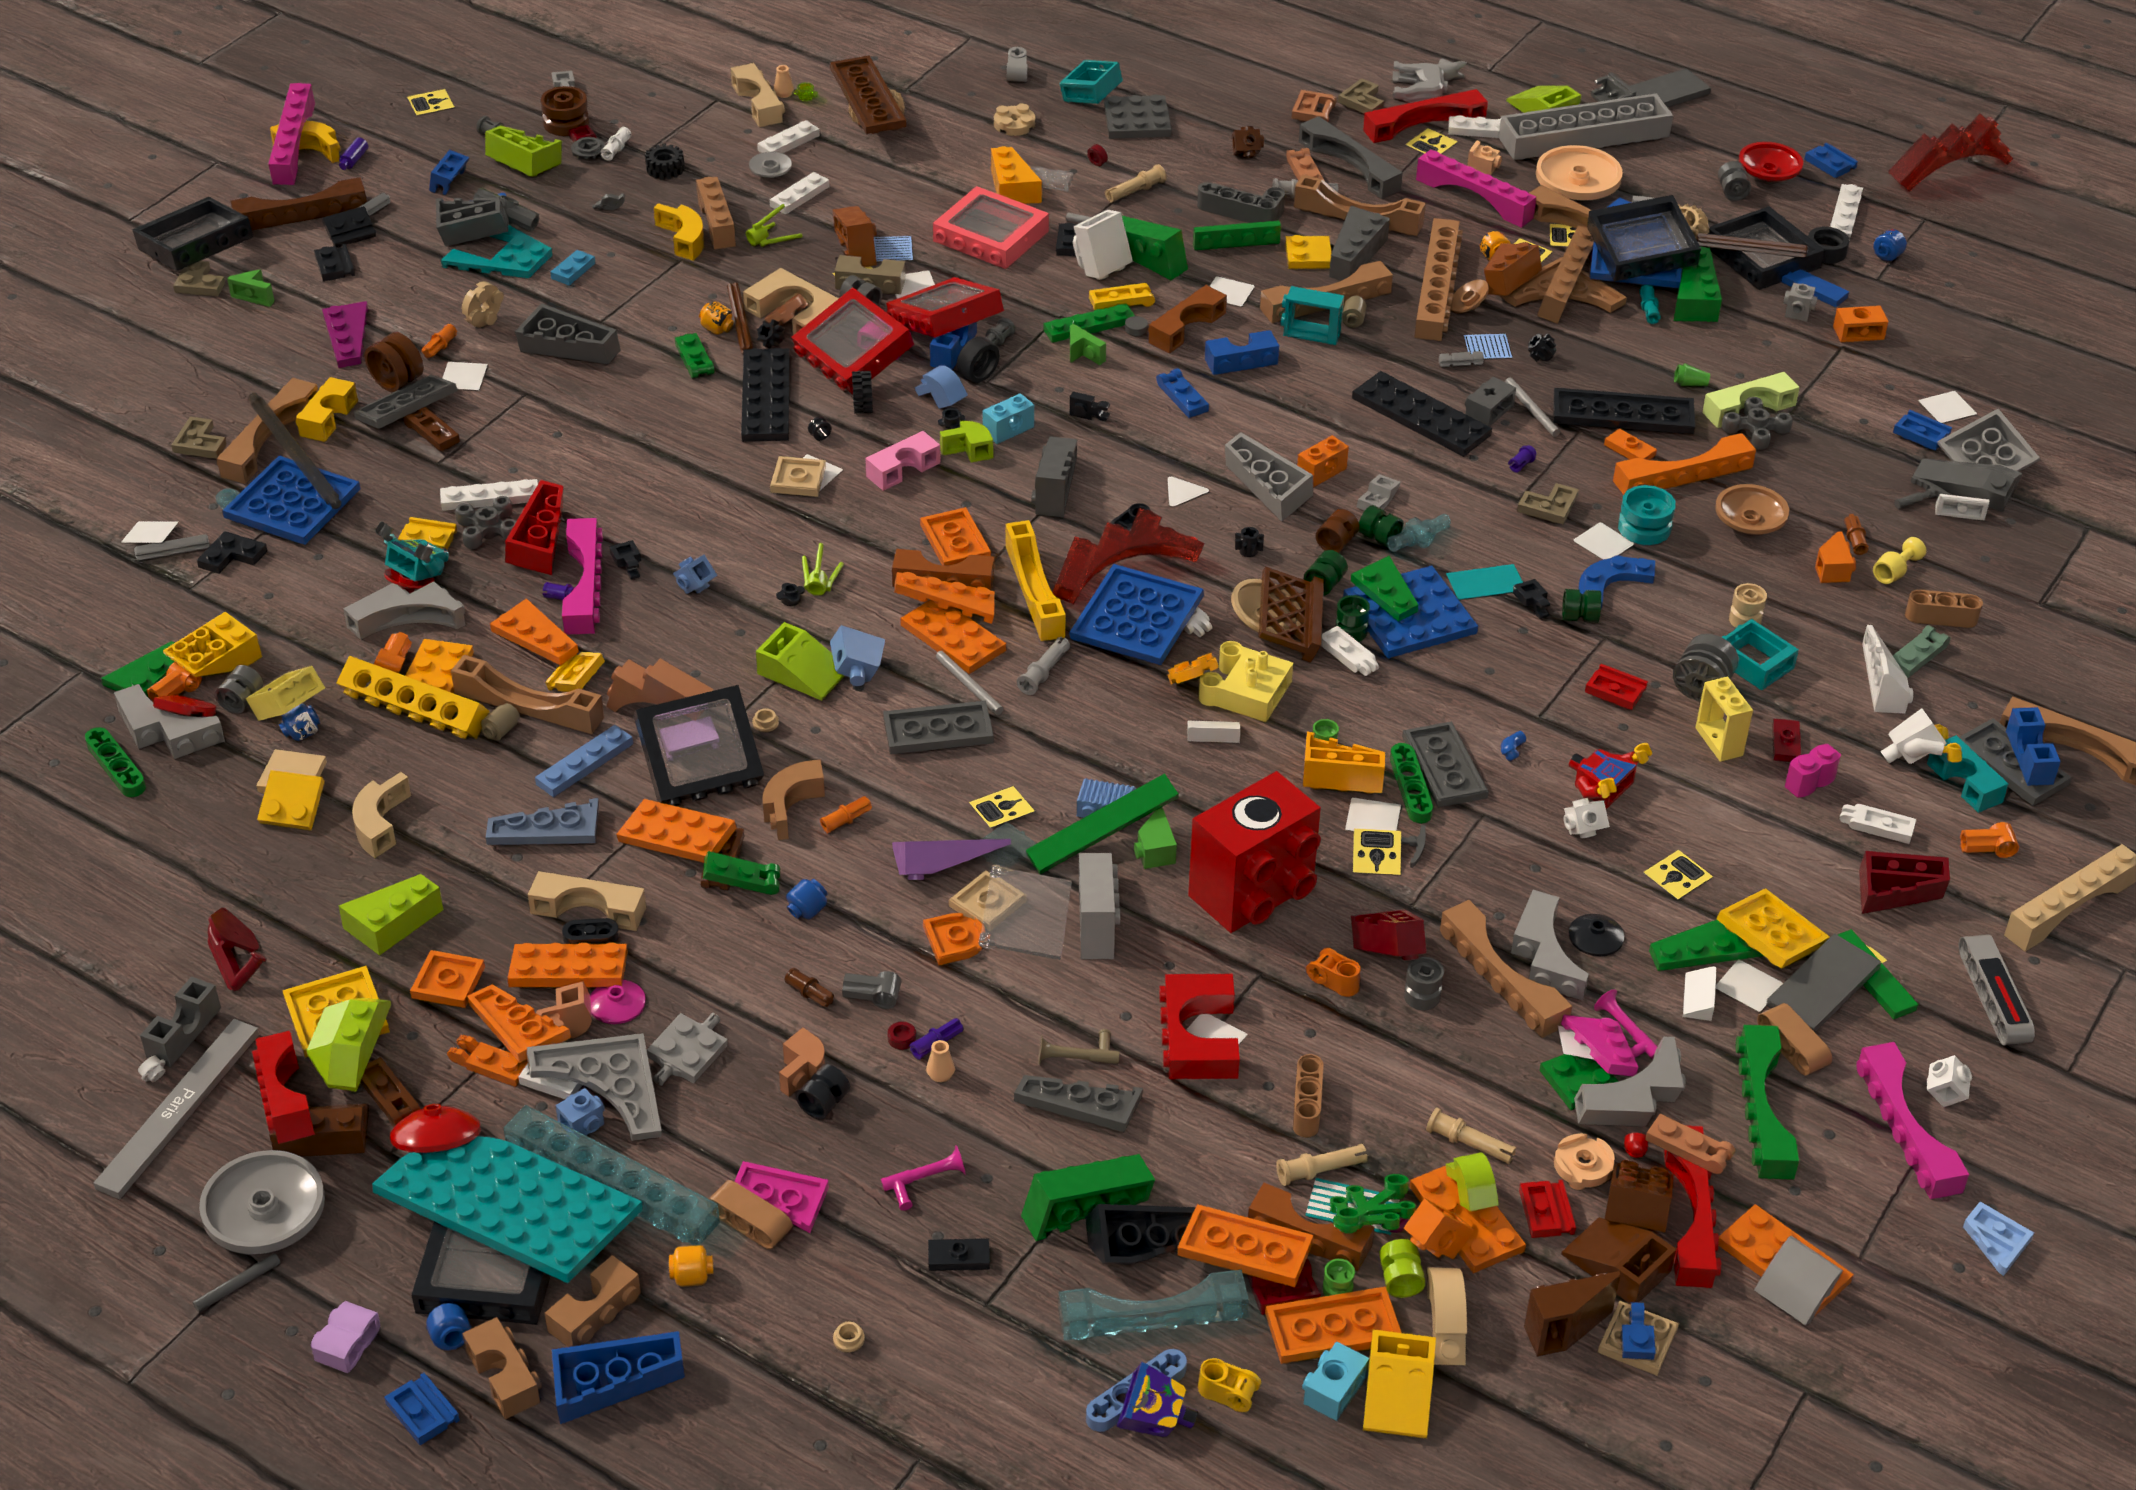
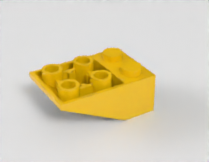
[163,612,262,677]
[1363,1330,1436,1439]

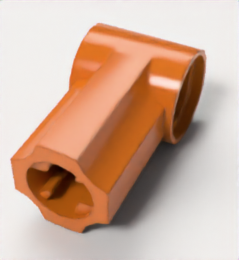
[374,632,412,673]
[147,662,202,702]
[1960,822,2019,858]

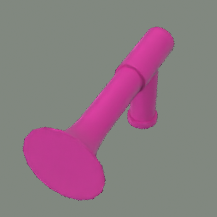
[1594,989,1658,1059]
[881,1145,966,1211]

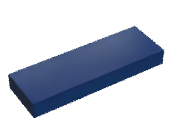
[1782,270,1849,307]

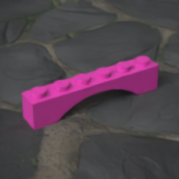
[268,83,315,185]
[1416,149,1536,228]
[562,518,603,635]
[1856,1042,1969,1199]

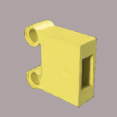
[1198,641,1293,722]

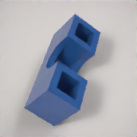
[930,308,977,370]
[1205,330,1279,375]
[2006,707,2060,786]

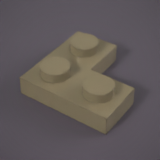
[1338,78,1384,114]
[173,261,225,296]
[171,416,227,459]
[1517,483,1579,524]

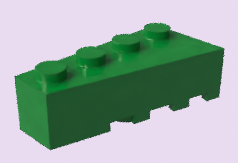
[1122,216,1188,280]
[1673,247,1722,322]
[1021,1154,1155,1242]

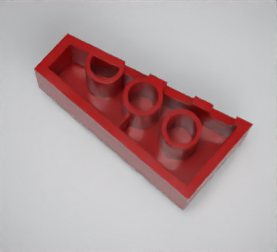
[505,480,564,575]

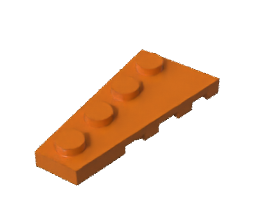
[894,572,995,624]
[490,598,579,666]
[467,984,571,1062]

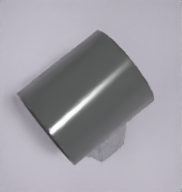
[842,971,902,1009]

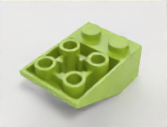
[1506,86,1581,113]
[756,622,845,701]

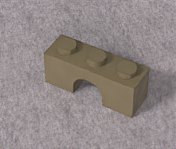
[834,255,906,294]

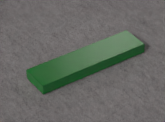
[1837,929,1918,1020]

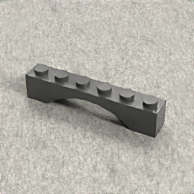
[1299,116,1403,199]

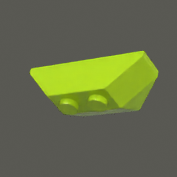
[307,997,391,1091]

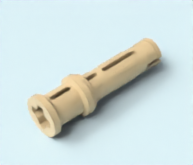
[1105,164,1167,203]
[1426,1107,1516,1165]
[1276,1144,1368,1186]

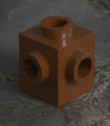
[1232,126,1264,158]

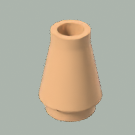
[774,65,794,98]
[926,1040,955,1082]

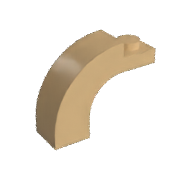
[352,772,411,858]
[1427,1267,1467,1365]

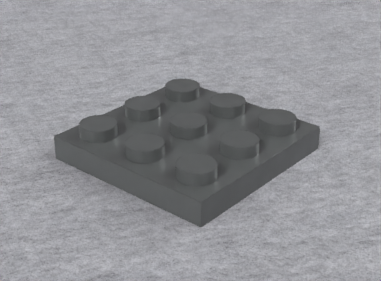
[1103,94,1171,139]

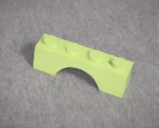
[1702,372,1800,428]

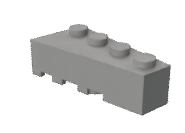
[1225,432,1313,522]
[1079,853,1120,959]

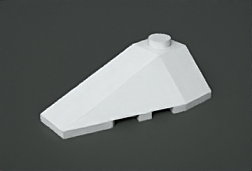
[1862,625,1913,713]

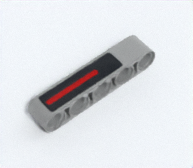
[1959,934,2035,1045]

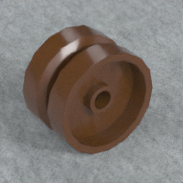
[540,86,589,136]
[364,332,424,392]

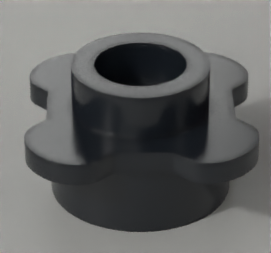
[938,408,965,429]
[776,583,805,606]

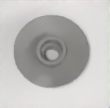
[749,152,792,178]

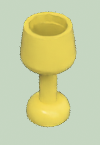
[1873,537,1926,584]

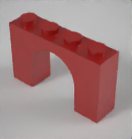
[1159,974,1240,1079]

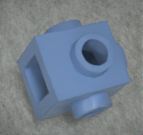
[673,555,717,594]
[555,1088,605,1142]

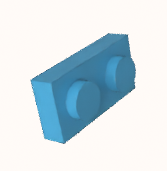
[550,250,596,286]

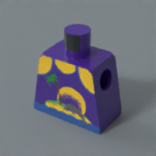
[1117,1362,1198,1437]

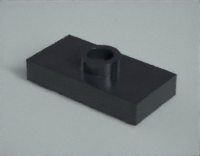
[928,1238,990,1271]

